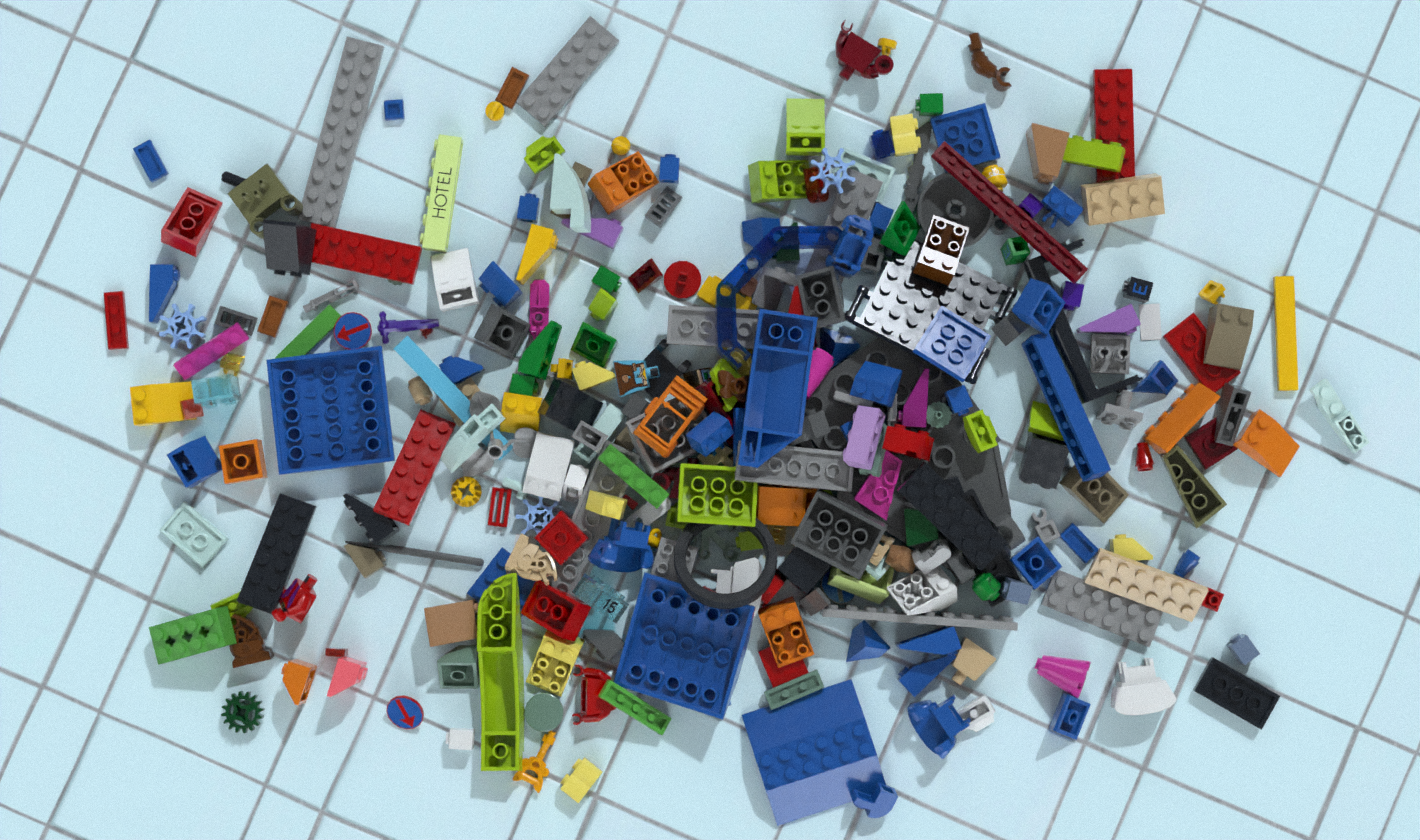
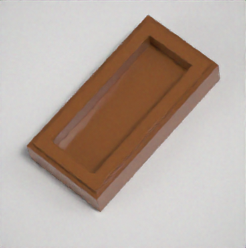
[495,67,530,110]
[257,295,289,338]

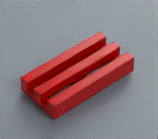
[488,487,512,527]

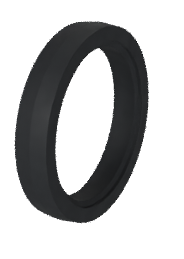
[674,518,777,609]

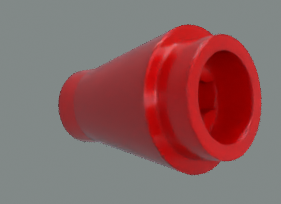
[1135,442,1154,471]

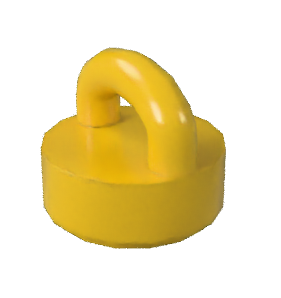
[877,38,897,56]
[485,101,505,121]
[611,136,631,156]
[647,528,662,549]

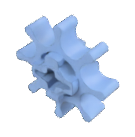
[809,148,856,194]
[159,304,207,349]
[515,496,559,542]

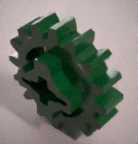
[221,691,265,733]

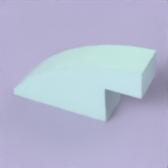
[550,153,591,233]

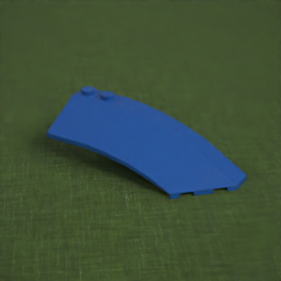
[738,309,818,468]

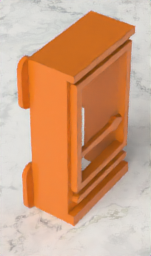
[633,376,707,458]

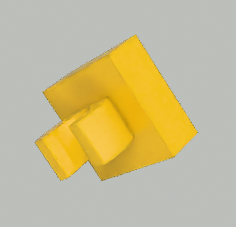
[1198,280,1226,305]
[550,358,573,380]

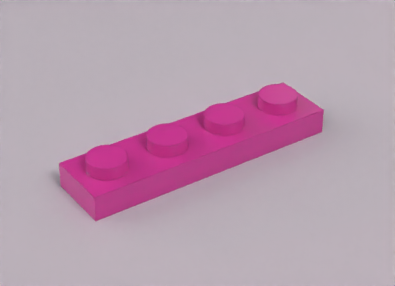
[173,322,249,380]

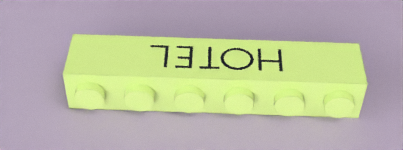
[420,134,464,253]

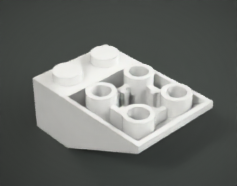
[430,248,480,312]
[886,566,958,616]

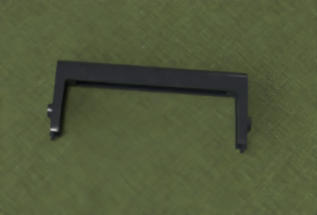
[1022,238,1143,404]

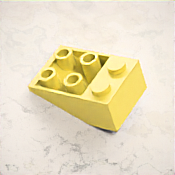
[526,630,585,697]

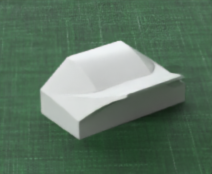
[957,694,996,732]

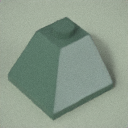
[437,645,479,689]

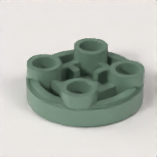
[525,693,564,732]

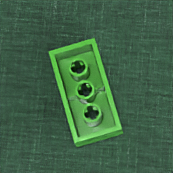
[149,606,237,665]

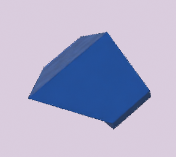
[742,217,781,255]
[820,327,861,368]
[1131,360,1178,395]
[846,620,891,662]

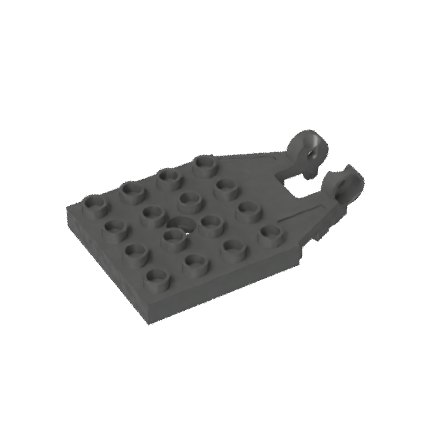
[804,337,1026,585]

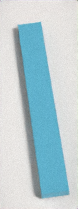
[393,335,513,460]

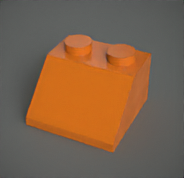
[281,659,318,706]

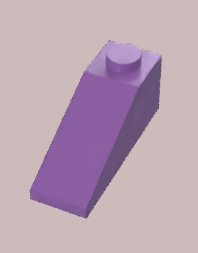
[561,218,624,250]
[1076,304,1141,335]

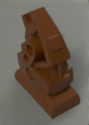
[229,614,274,668]

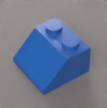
[478,261,523,308]
[1012,278,1066,335]
[850,361,903,408]

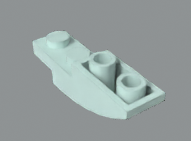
[1309,378,1370,453]
[569,403,625,468]
[440,404,506,473]

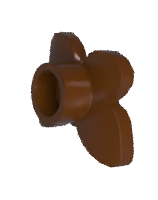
[718,370,749,402]

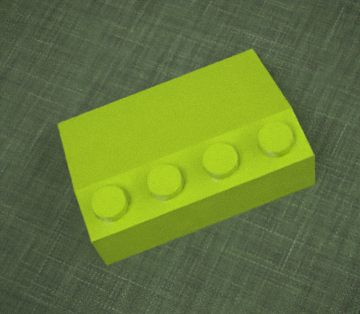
[677,463,758,527]

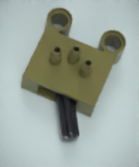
[221,164,303,239]

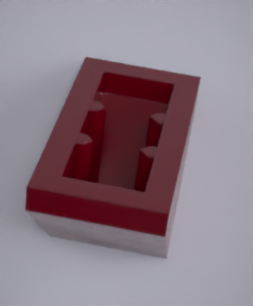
[628,258,663,294]

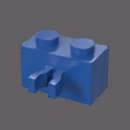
[1041,186,1084,229]
[686,411,734,457]

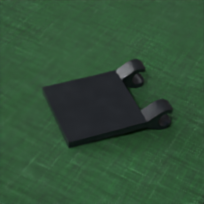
[644,339,692,399]

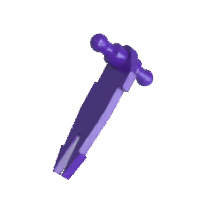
[377,311,439,344]

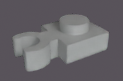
[1031,508,1061,544]

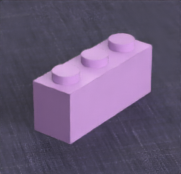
[843,405,886,470]

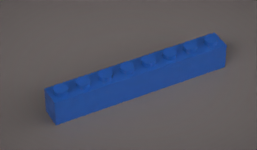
[1021,332,1111,482]

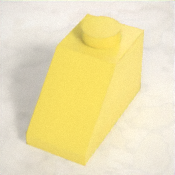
[572,361,616,391]
[585,490,628,520]
[1109,534,1153,561]

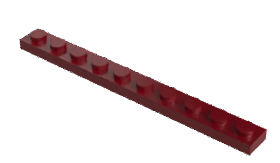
[931,141,1088,284]

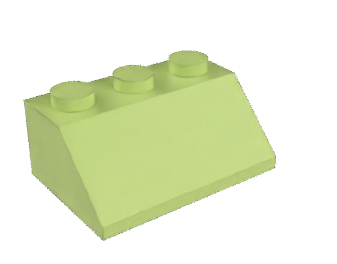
[827,565,894,604]

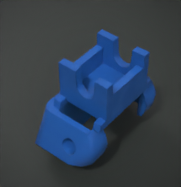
[825,215,874,279]
[588,518,654,573]
[908,695,971,759]

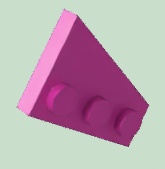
[853,451,902,521]

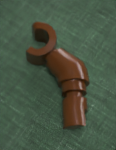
[968,32,1012,92]

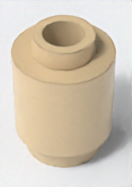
[408,376,433,406]

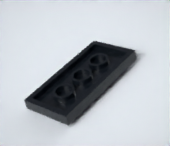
[1193,657,1280,730]

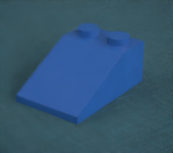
[895,626,962,657]

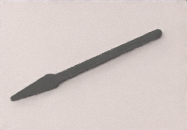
[345,541,484,566]

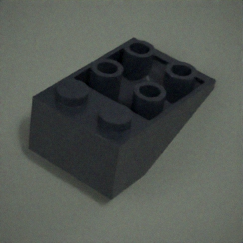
[343,493,400,544]

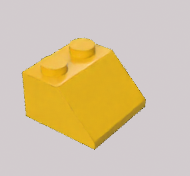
[500,392,544,433]

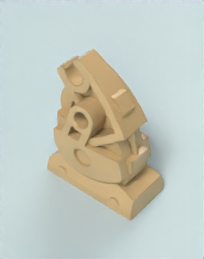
[505,533,558,585]

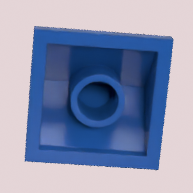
[1010,536,1062,590]
[1049,693,1091,740]

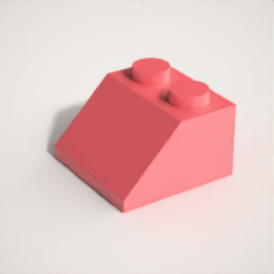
[327,656,368,697]

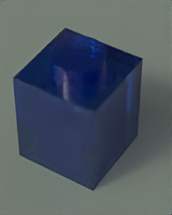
[869,129,895,161]

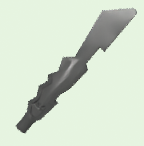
[904,121,932,214]

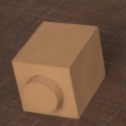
[885,545,916,574]

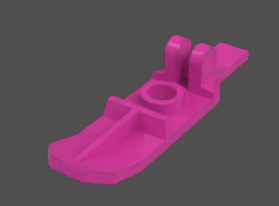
[529,279,549,341]

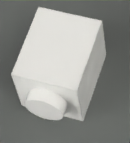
[446,728,475,750]

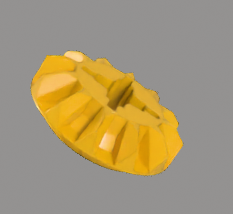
[451,476,482,507]

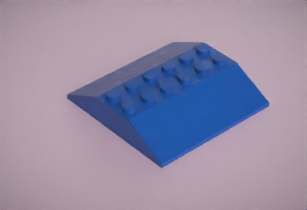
[266,346,395,475]
[614,572,755,720]
[742,679,886,826]

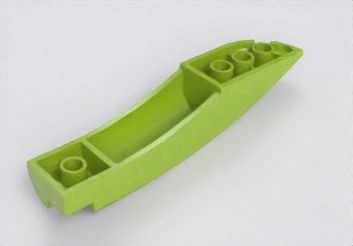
[477,573,525,771]

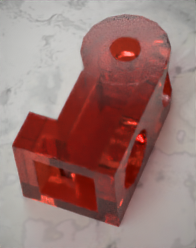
[803,167,829,204]

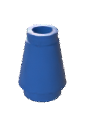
[1174,549,1201,578]

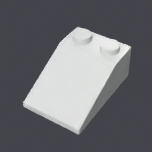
[522,432,575,501]

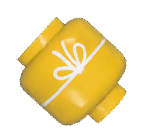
[981,165,1008,192]

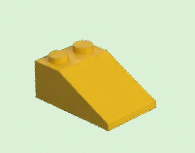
[516,224,559,285]
[130,381,197,426]

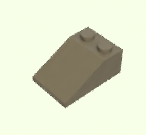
[1203,303,1254,370]
[1059,465,1129,523]

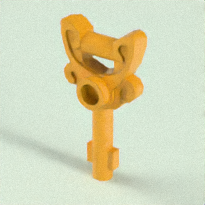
[512,730,556,793]

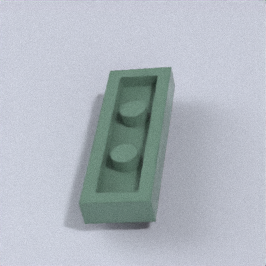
[764,669,824,710]

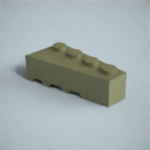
[1160,444,1227,529]

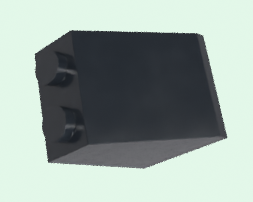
[263,220,317,278]
[1018,432,1069,489]
[776,546,832,594]

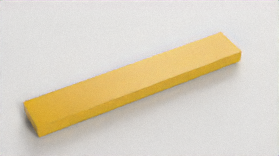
[1273,276,1298,391]

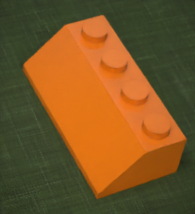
[1142,383,1220,454]

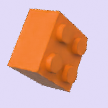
[219,439,268,484]

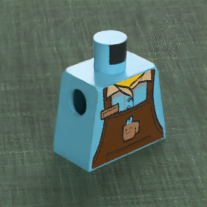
[613,360,660,397]

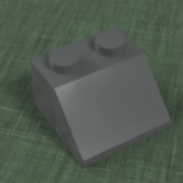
[474,304,531,358]

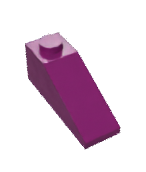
[898,369,929,429]

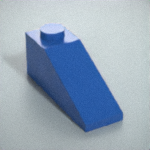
[149,264,180,324]
[897,655,956,697]

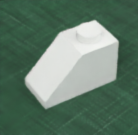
[562,464,589,505]

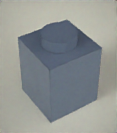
[1000,577,1033,605]
[1227,633,1260,665]

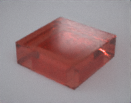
[180,398,204,420]
[325,647,348,657]

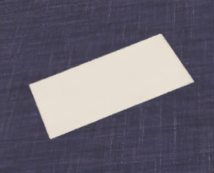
[1139,303,1162,340]

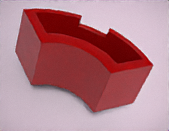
[882,424,934,461]

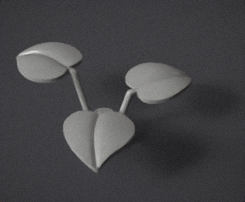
[462,391,537,477]

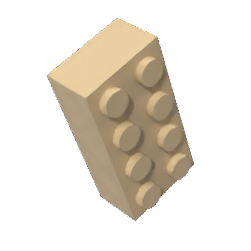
[1080,173,1165,226]

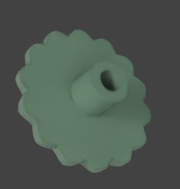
[926,401,952,428]

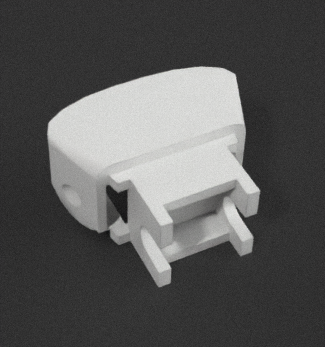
[711,557,762,618]
[1111,658,1176,715]

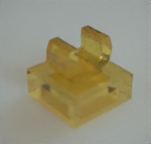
[220,353,245,376]
[767,525,787,545]

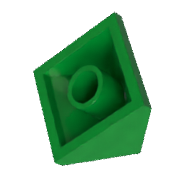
[879,201,920,256]
[570,322,618,368]

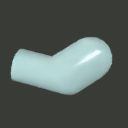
[502,477,528,500]

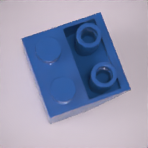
[167,436,222,488]

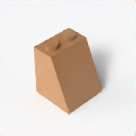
[1026,123,1069,185]
[424,599,479,647]

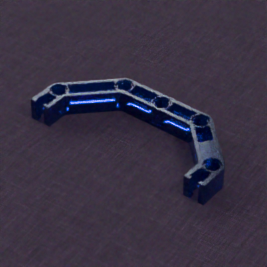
[715,226,842,371]

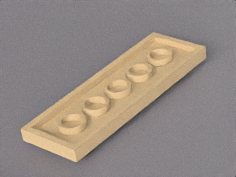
[1084,548,1208,622]

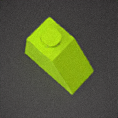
[588,288,618,321]

